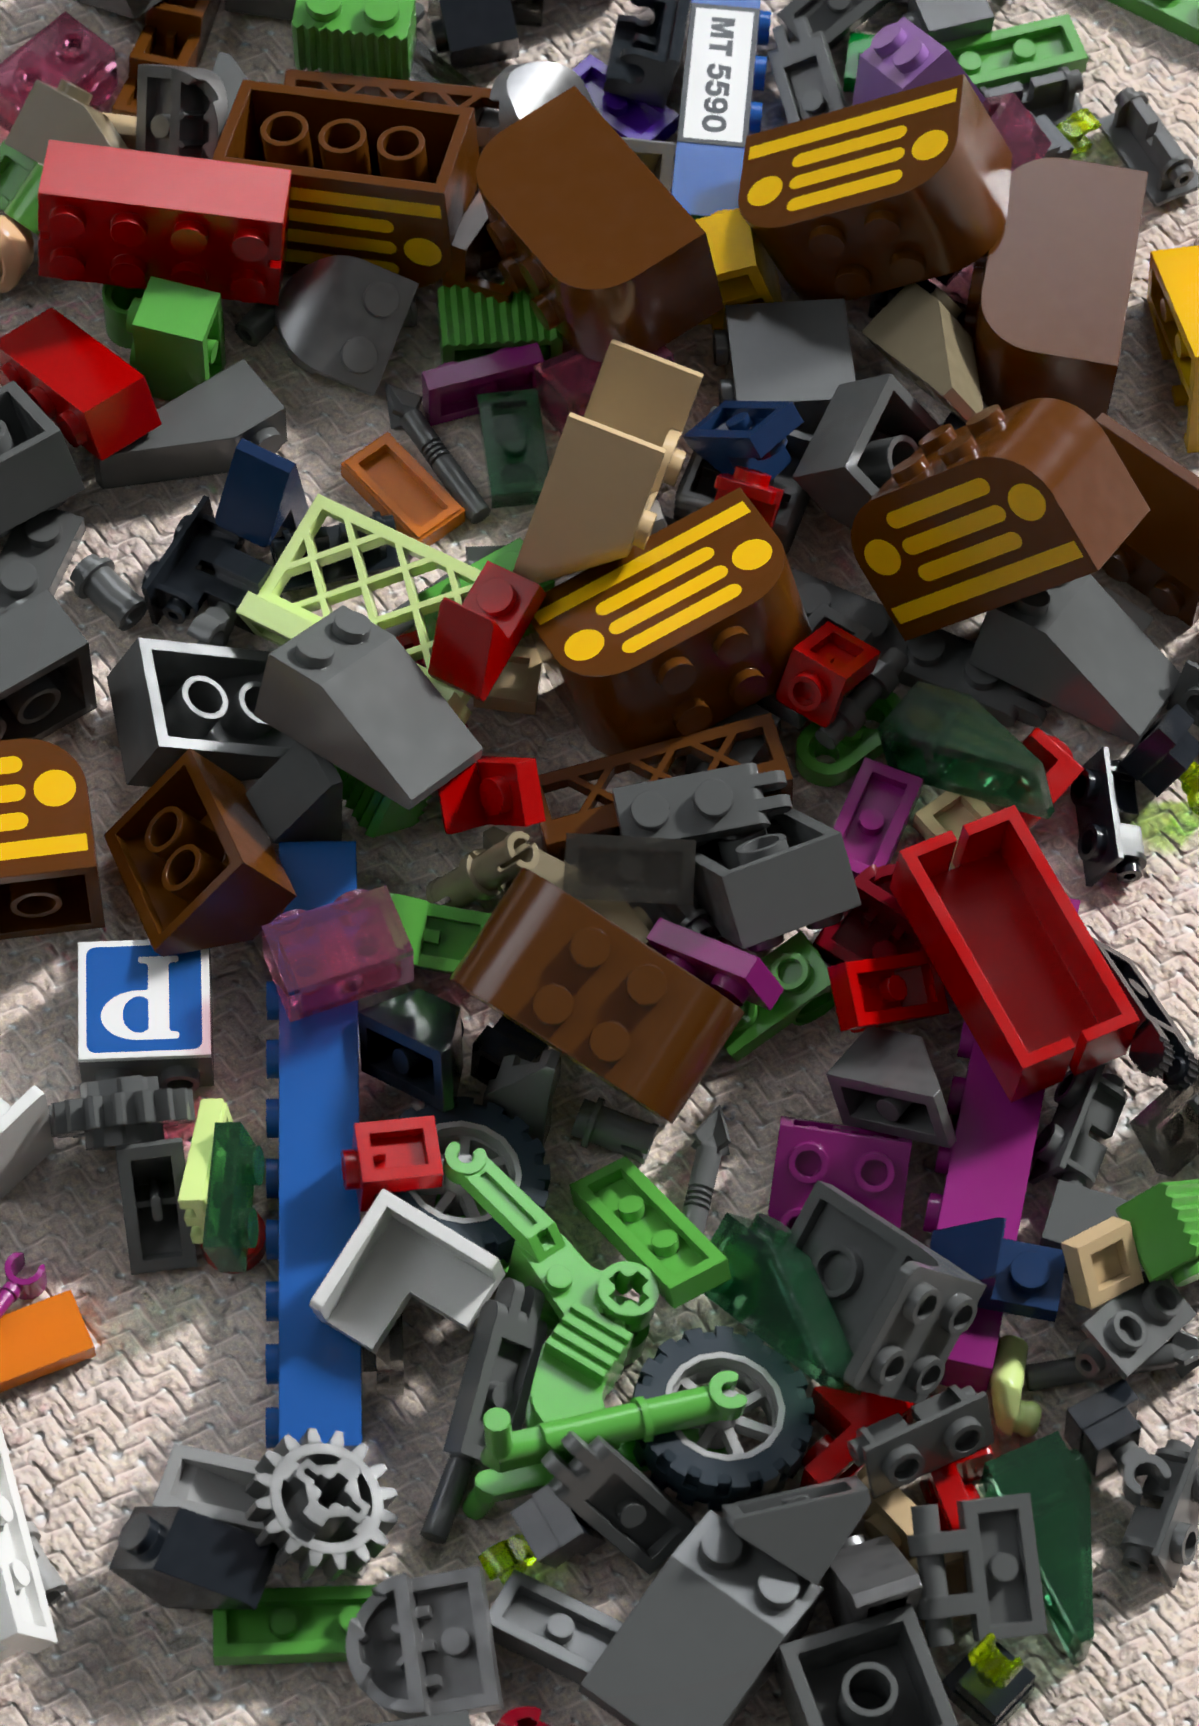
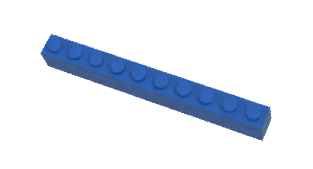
[265,841,362,1452]

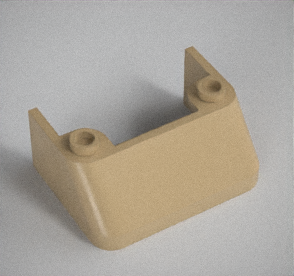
[513,339,704,584]

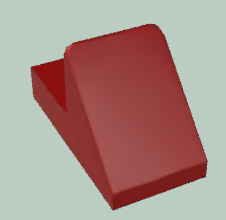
[428,560,547,702]
[438,756,546,835]
[827,951,949,1033]
[800,1386,915,1488]

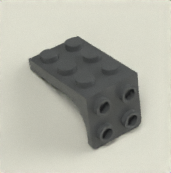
[755,1180,987,1404]

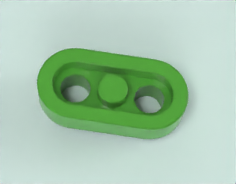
[795,692,905,787]

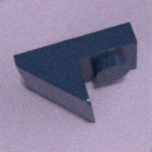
[683,401,804,481]
[215,438,309,548]
[930,1217,1066,1322]

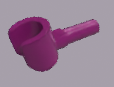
[0,1252,47,1319]

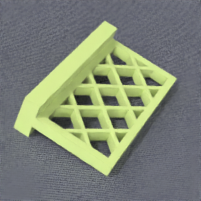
[236,494,481,724]

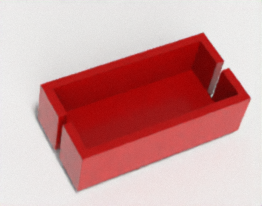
[38,140,292,306]
[889,805,1140,1103]

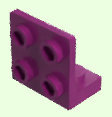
[763,1116,912,1257]

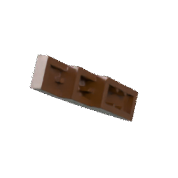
[112,0,221,117]

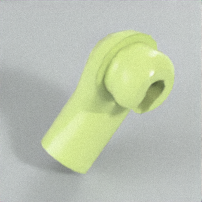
[990,1335,1042,1438]

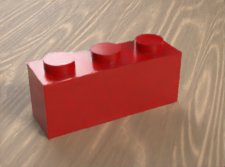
[0,307,162,461]

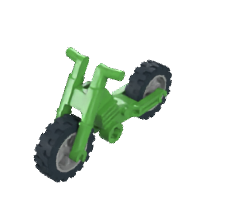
[375,1096,815,1520]

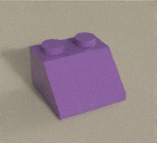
[852,17,986,105]

